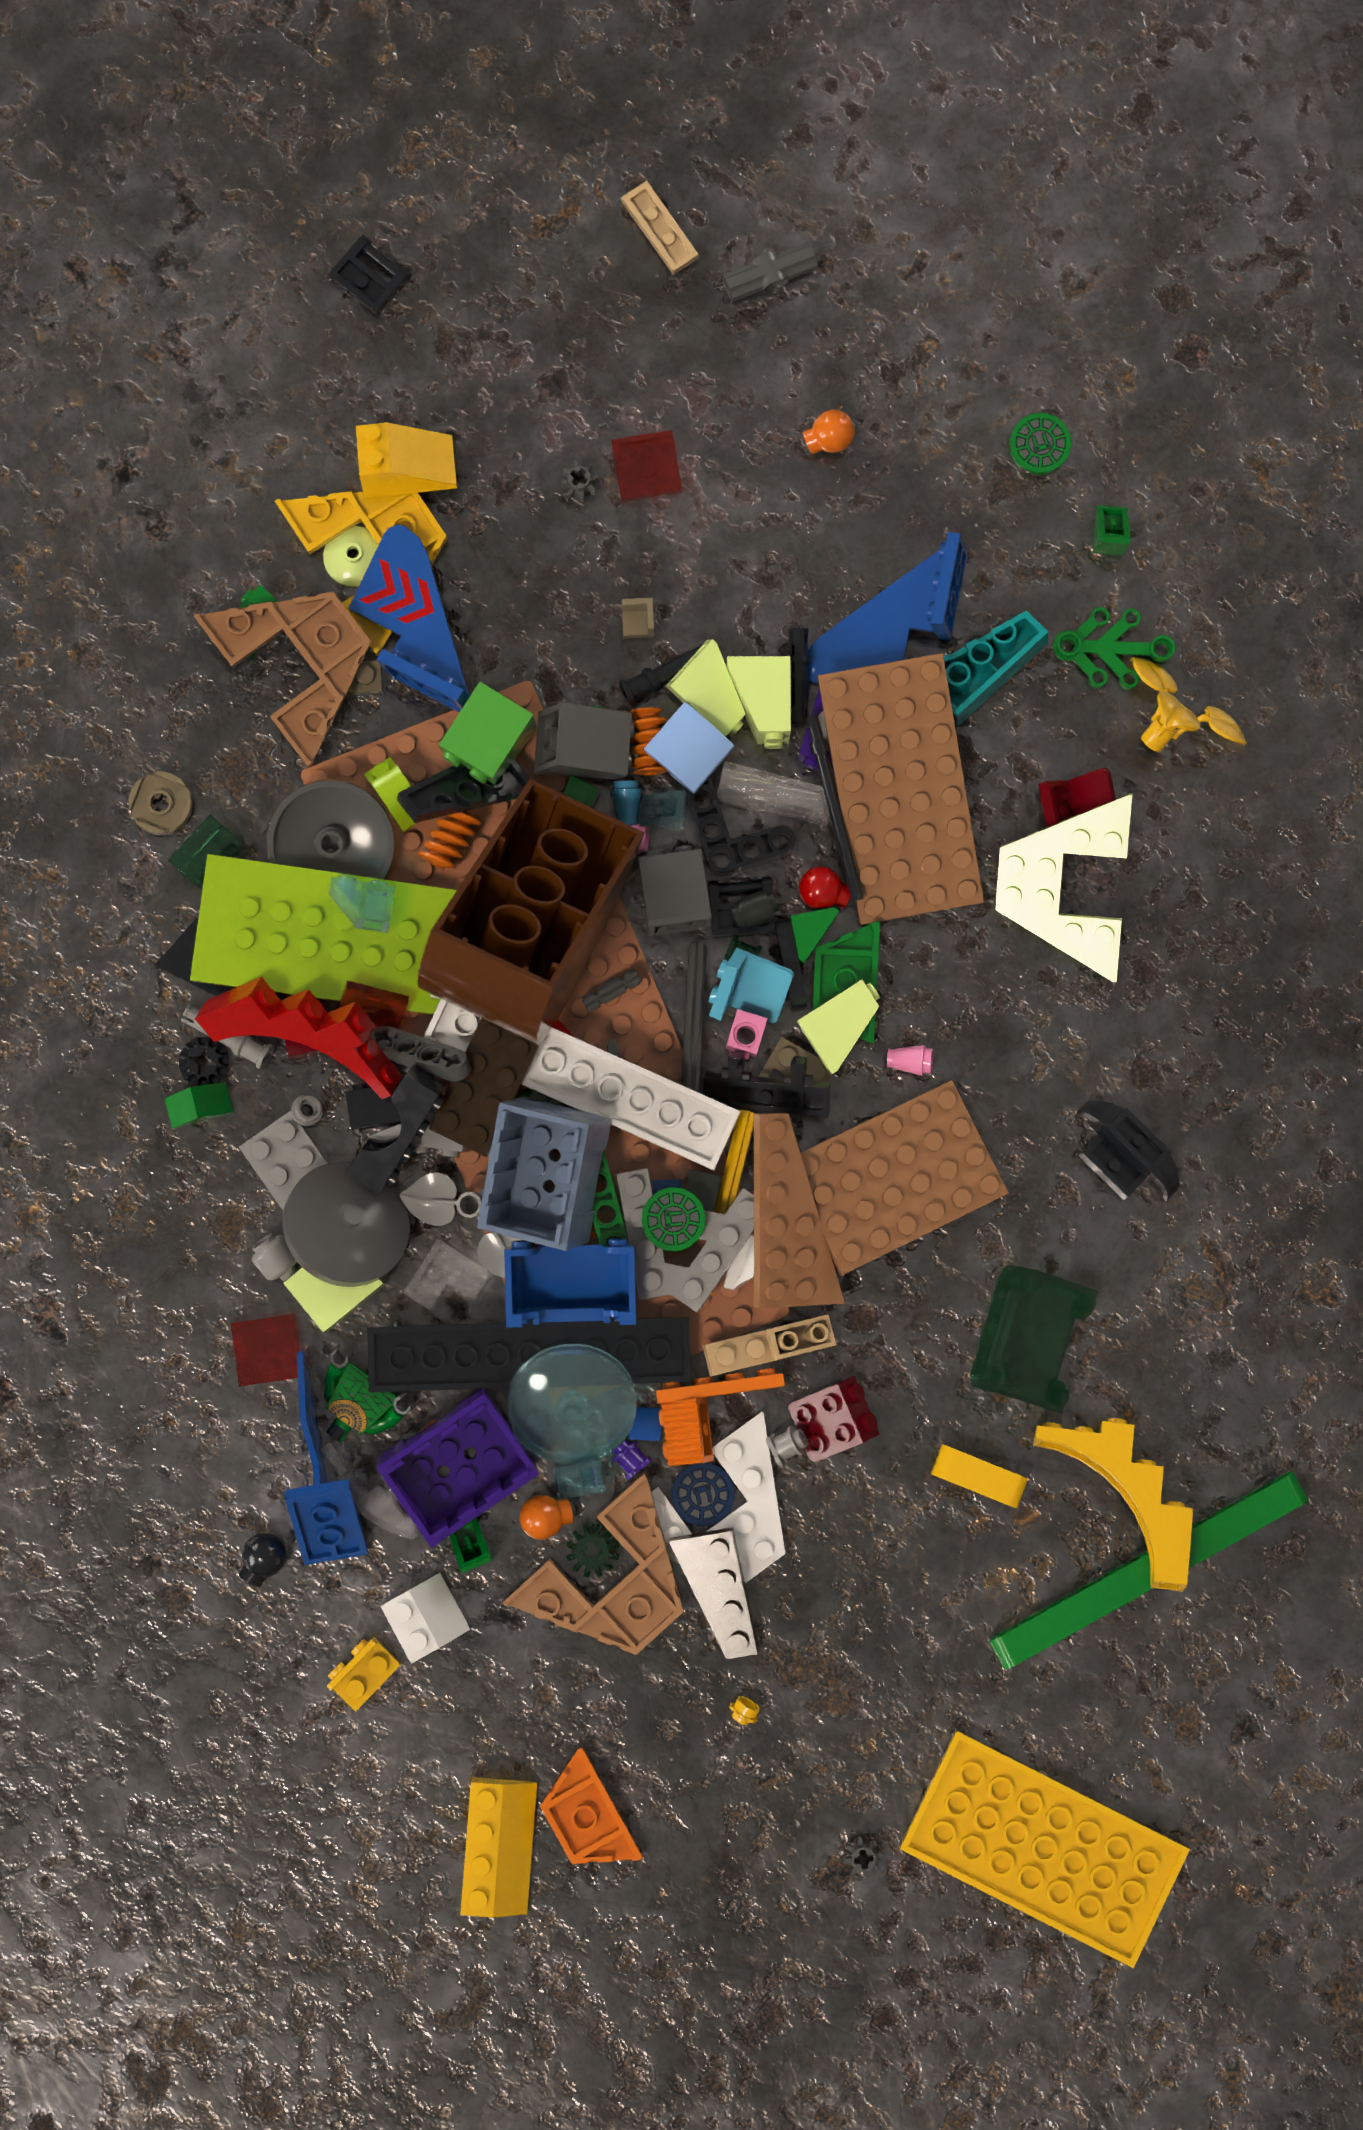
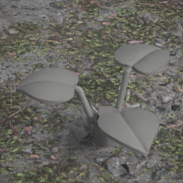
[400,1151,521,1278]

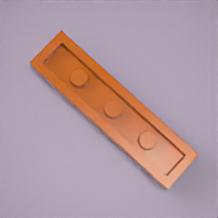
[656,1368,785,1404]

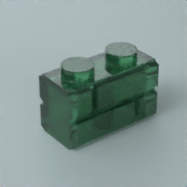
[168,814,241,889]

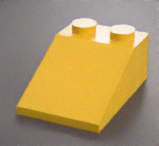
[356,422,457,499]

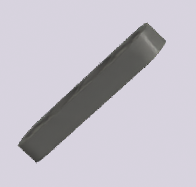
[370,1026,472,1082]

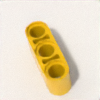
[931,1444,1028,1509]

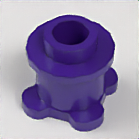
[612,1439,652,1480]

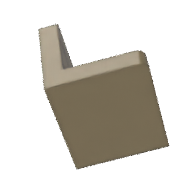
[621,598,654,639]

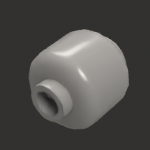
[252,1233,297,1281]

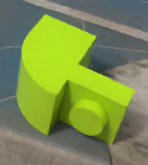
[364,757,416,832]

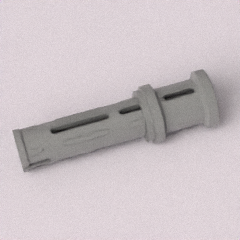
[181,1004,275,1070]

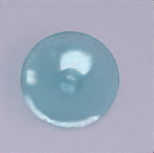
[508,1344,637,1464]

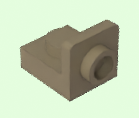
[347,660,383,695]

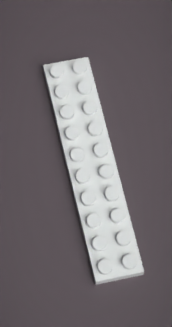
[424,999,741,1171]

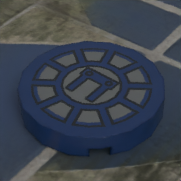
[671,1462,735,1526]

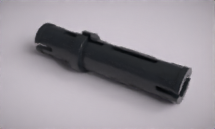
[789,628,811,724]

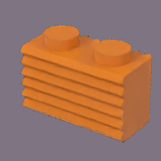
[659,1397,714,1466]

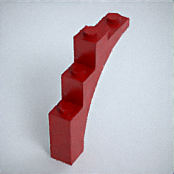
[195,977,402,1099]

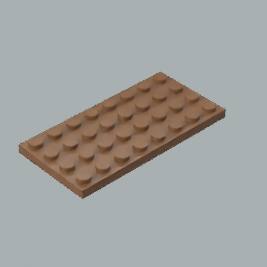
[817,653,984,925]

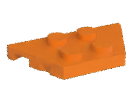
[540,1746,643,1864]

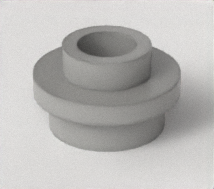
[291,1095,323,1126]

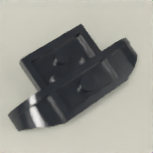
[1076,1101,1179,1202]

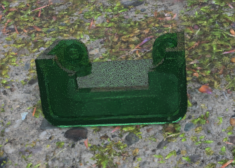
[970,1265,1098,1414]

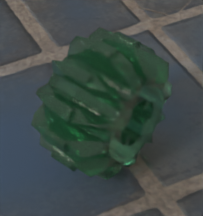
[566,1523,620,1578]

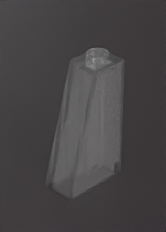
[717,761,830,826]

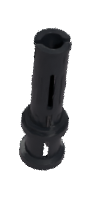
[618,643,704,706]

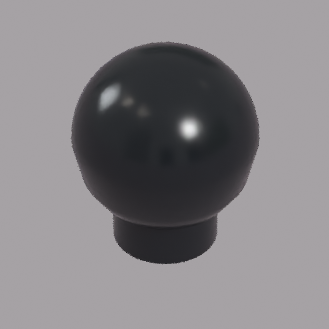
[239,1533,286,1587]

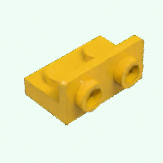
[326,1637,402,1712]

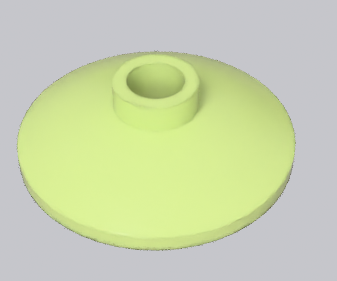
[323,526,378,587]

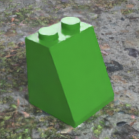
[439,682,537,785]

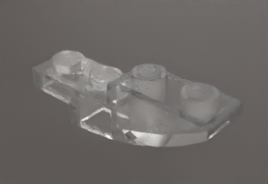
[319,1441,420,1540]

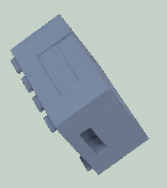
[477,1097,612,1251]

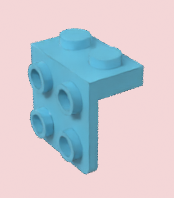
[708,948,794,1023]

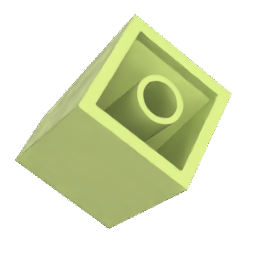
[727,656,791,749]

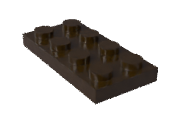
[429,1018,543,1157]

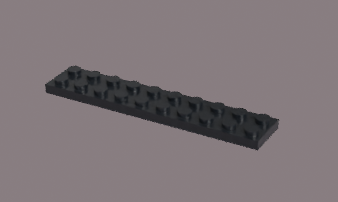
[367,1317,691,1392]

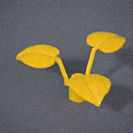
[1129,657,1247,752]

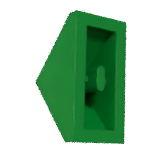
[1093,505,1131,556]
[790,907,839,967]
[164,1082,234,1129]
[449,1517,494,1574]

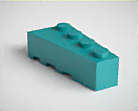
[943,611,1049,727]

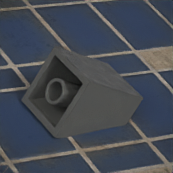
[534,702,634,780]
[639,845,712,936]

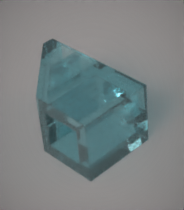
[329,875,395,933]

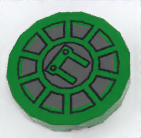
[1009,413,1072,476]
[641,1187,706,1252]

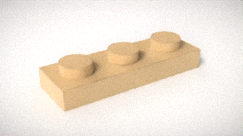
[621,181,699,275]

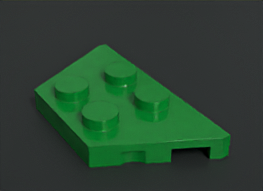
[812,922,880,1043]

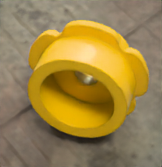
[729,1696,760,1725]

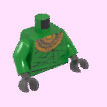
[324,1345,418,1443]

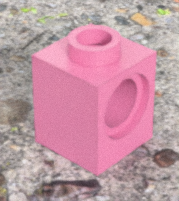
[726,1009,768,1060]

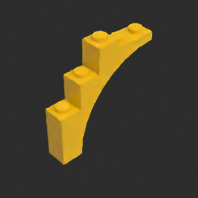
[1033,1418,1193,1592]

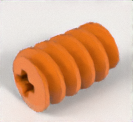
[629,707,669,776]
[417,810,481,871]

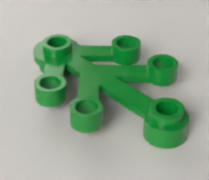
[1052,607,1176,690]

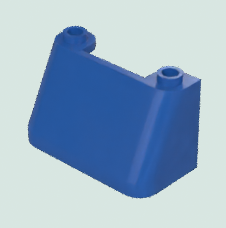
[504,1238,637,1328]

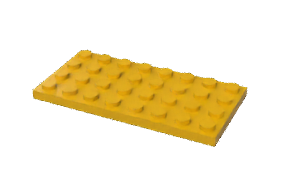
[899,1730,1190,1968]

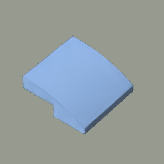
[644,702,735,794]

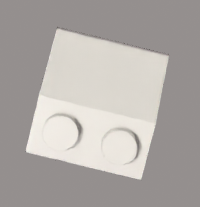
[380,1573,470,1664]

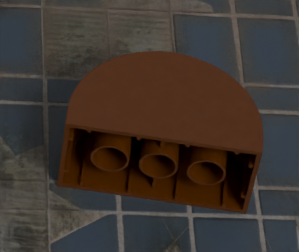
[418,779,645,1045]

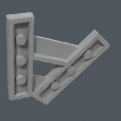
[617,1168,754,1313]

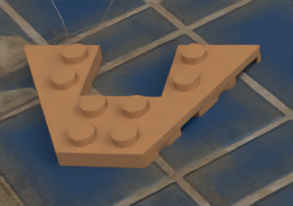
[194,592,371,768]
[502,1472,684,1655]

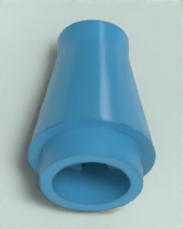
[611,781,642,825]

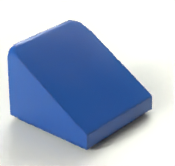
[629,1407,662,1441]

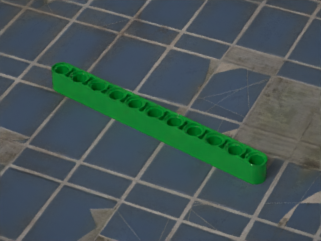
[989,1471,1309,1670]

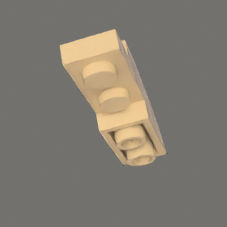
[703,1314,836,1377]

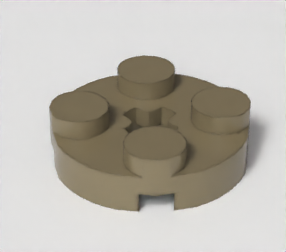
[128,771,193,835]

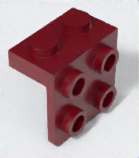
[1038,768,1116,828]
[788,1375,880,1462]

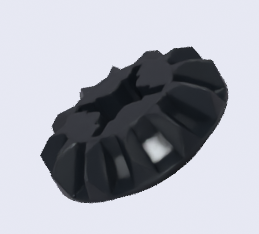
[179,1037,229,1086]

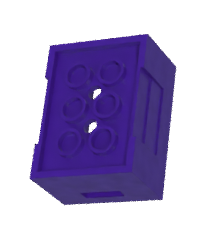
[376,1389,539,1548]

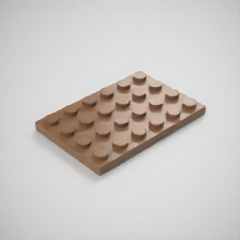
[800,1080,1009,1276]

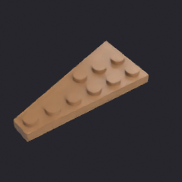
[754,1113,845,1309]

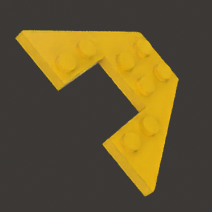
[275,491,447,656]

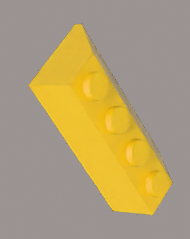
[460,1777,537,1918]

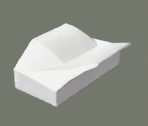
[723,1234,754,1291]

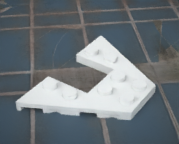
[652,1411,785,1583]

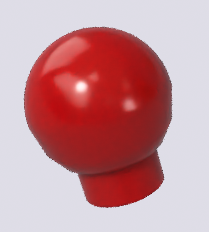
[799,866,850,910]

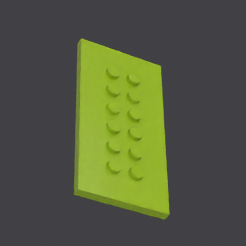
[190,854,457,1015]

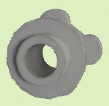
[766,1426,808,1467]

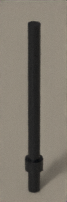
[806,715,864,902]

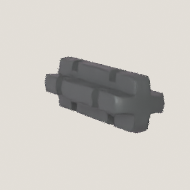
[582,969,641,1012]

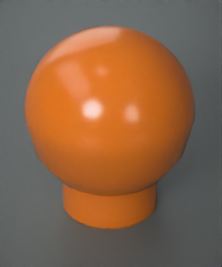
[803,409,855,454]
[519,1495,573,1540]

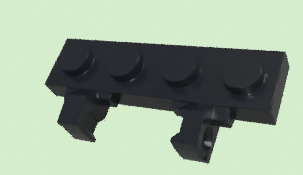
[703,1051,830,1117]

